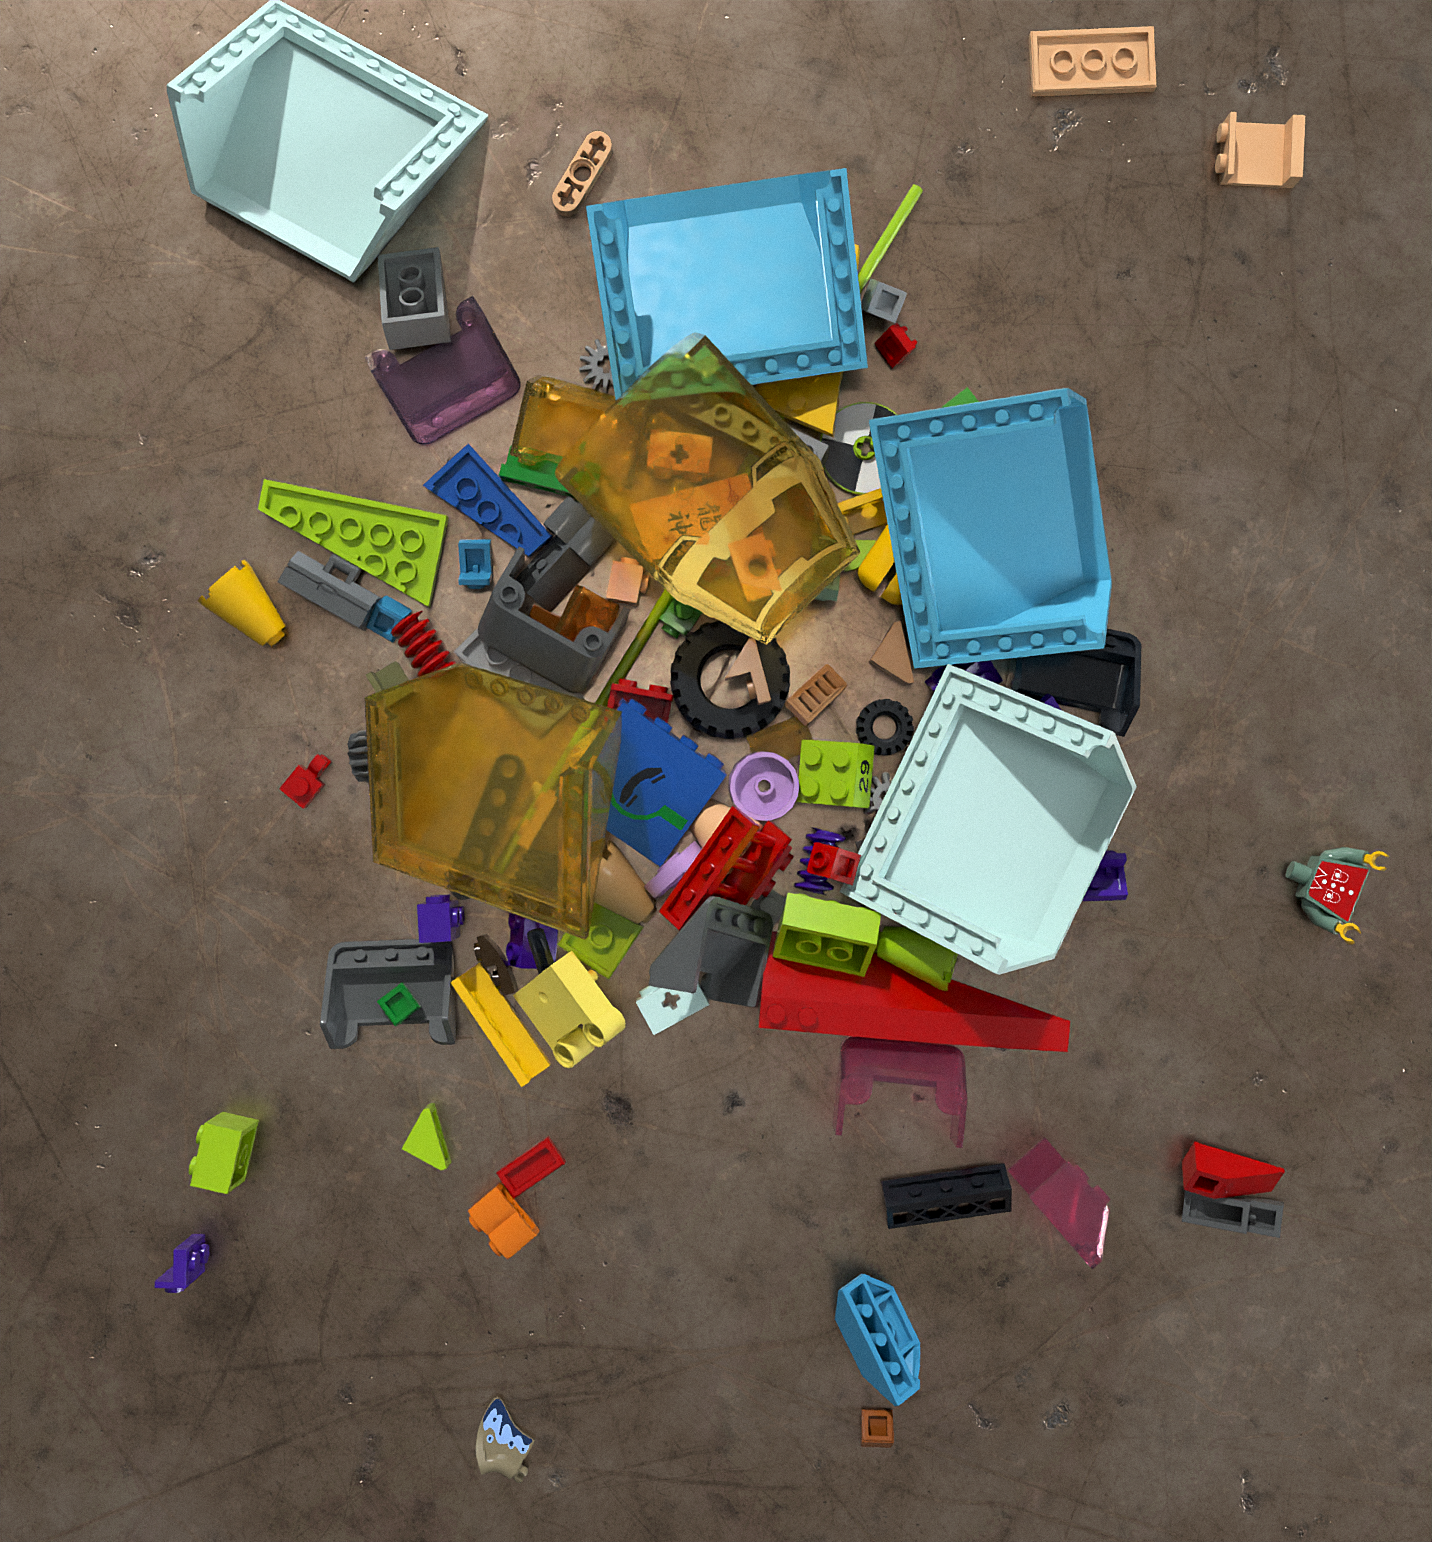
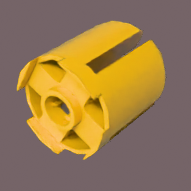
[858,523,902,605]

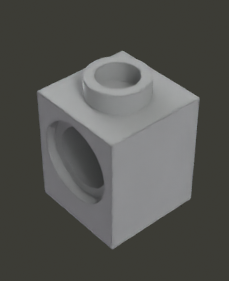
[861,279,907,323]

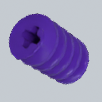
[794,827,846,895]

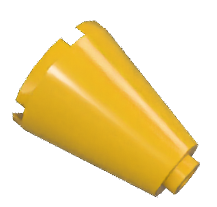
[197,559,286,647]

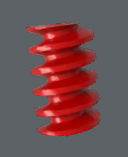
[391,611,456,681]

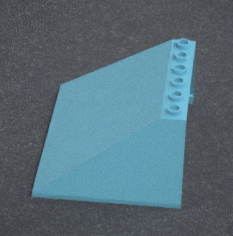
[586,168,868,404]
[869,388,1112,669]

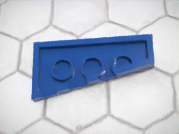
[423,444,553,558]

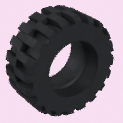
[670,618,790,739]

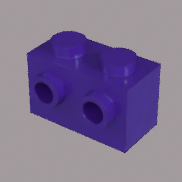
[417,894,465,943]

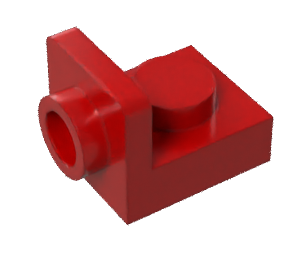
[807,842,861,885]

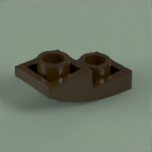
[474,933,519,996]

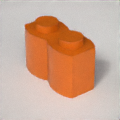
[468,1182,540,1260]

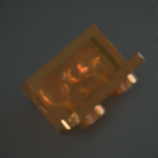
[554,584,620,642]

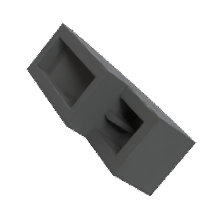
[1182,1190,1284,1238]

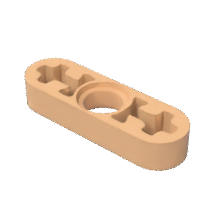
[552,131,613,217]

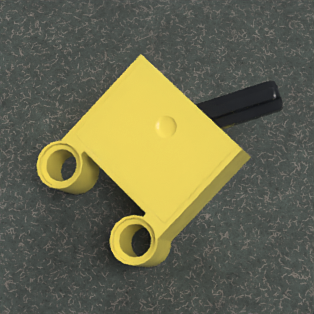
[513,928,626,1068]

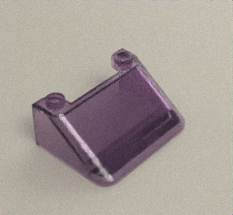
[365,296,521,445]

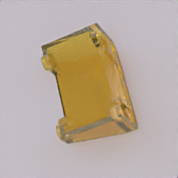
[510,375,655,492]

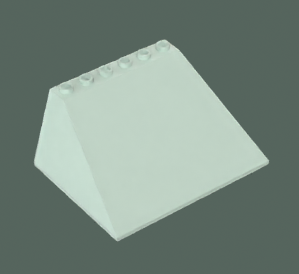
[167,0,488,282]
[840,664,1137,975]

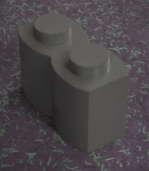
[543,496,616,568]

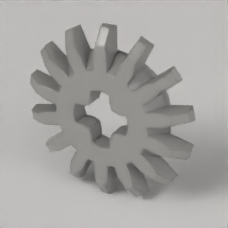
[579,339,614,393]

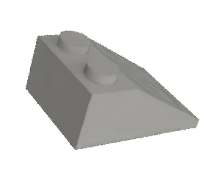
[378,247,451,350]

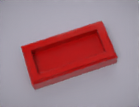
[496,1136,566,1199]

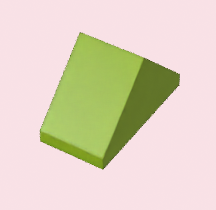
[402,1103,451,1171]

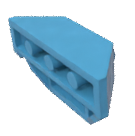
[835,1274,920,1406]

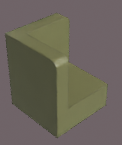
[366,661,417,708]

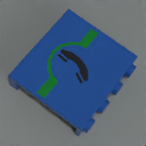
[556,698,727,867]

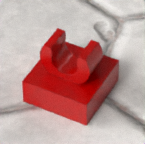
[874,322,917,368]

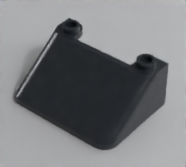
[1006,629,1142,737]

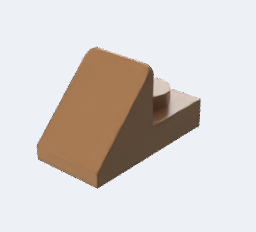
[725,637,771,705]

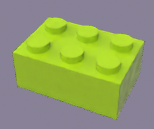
[772,892,881,977]

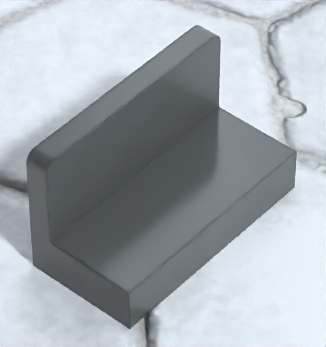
[515,535,590,612]

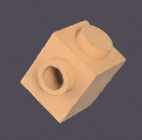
[606,557,649,607]

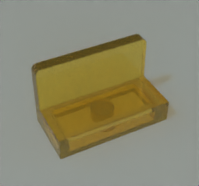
[745,716,813,759]

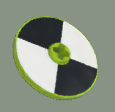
[820,402,897,495]

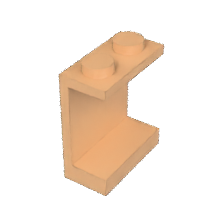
[1215,112,1305,188]

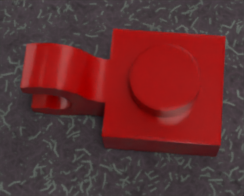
[279,754,332,809]

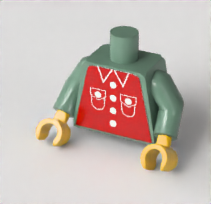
[1285,847,1389,945]

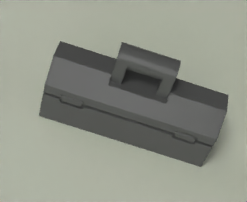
[277,551,382,631]

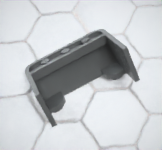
[478,546,630,693]

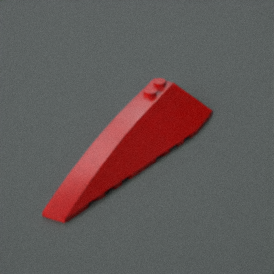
[758,931,1071,1052]

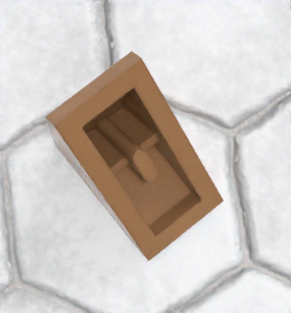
[868,621,914,686]

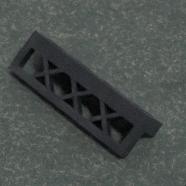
[881,1163,1012,1229]

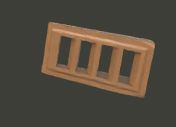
[784,664,847,726]

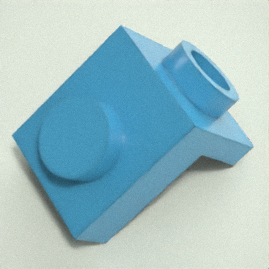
[458,539,493,589]

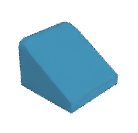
[367,596,412,643]

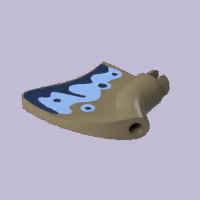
[476,1396,535,1483]

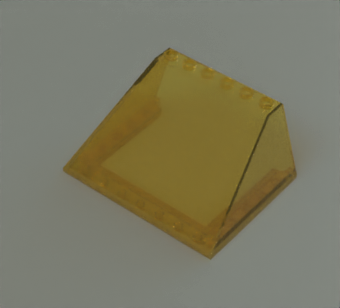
[365,662,622,940]

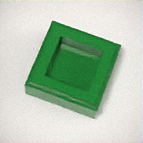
[377,982,422,1027]

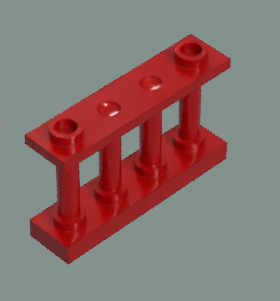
[659,806,792,931]

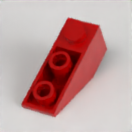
[1182,1141,1285,1199]

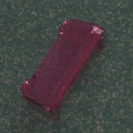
[832,1036,968,1148]
[1008,1137,1111,1270]

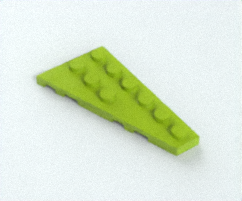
[258,479,449,608]

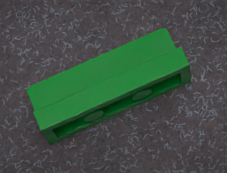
[499,445,600,503]

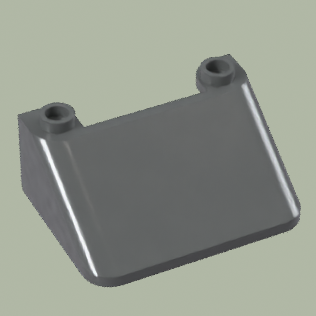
[648,896,773,1008]
[320,939,456,1049]

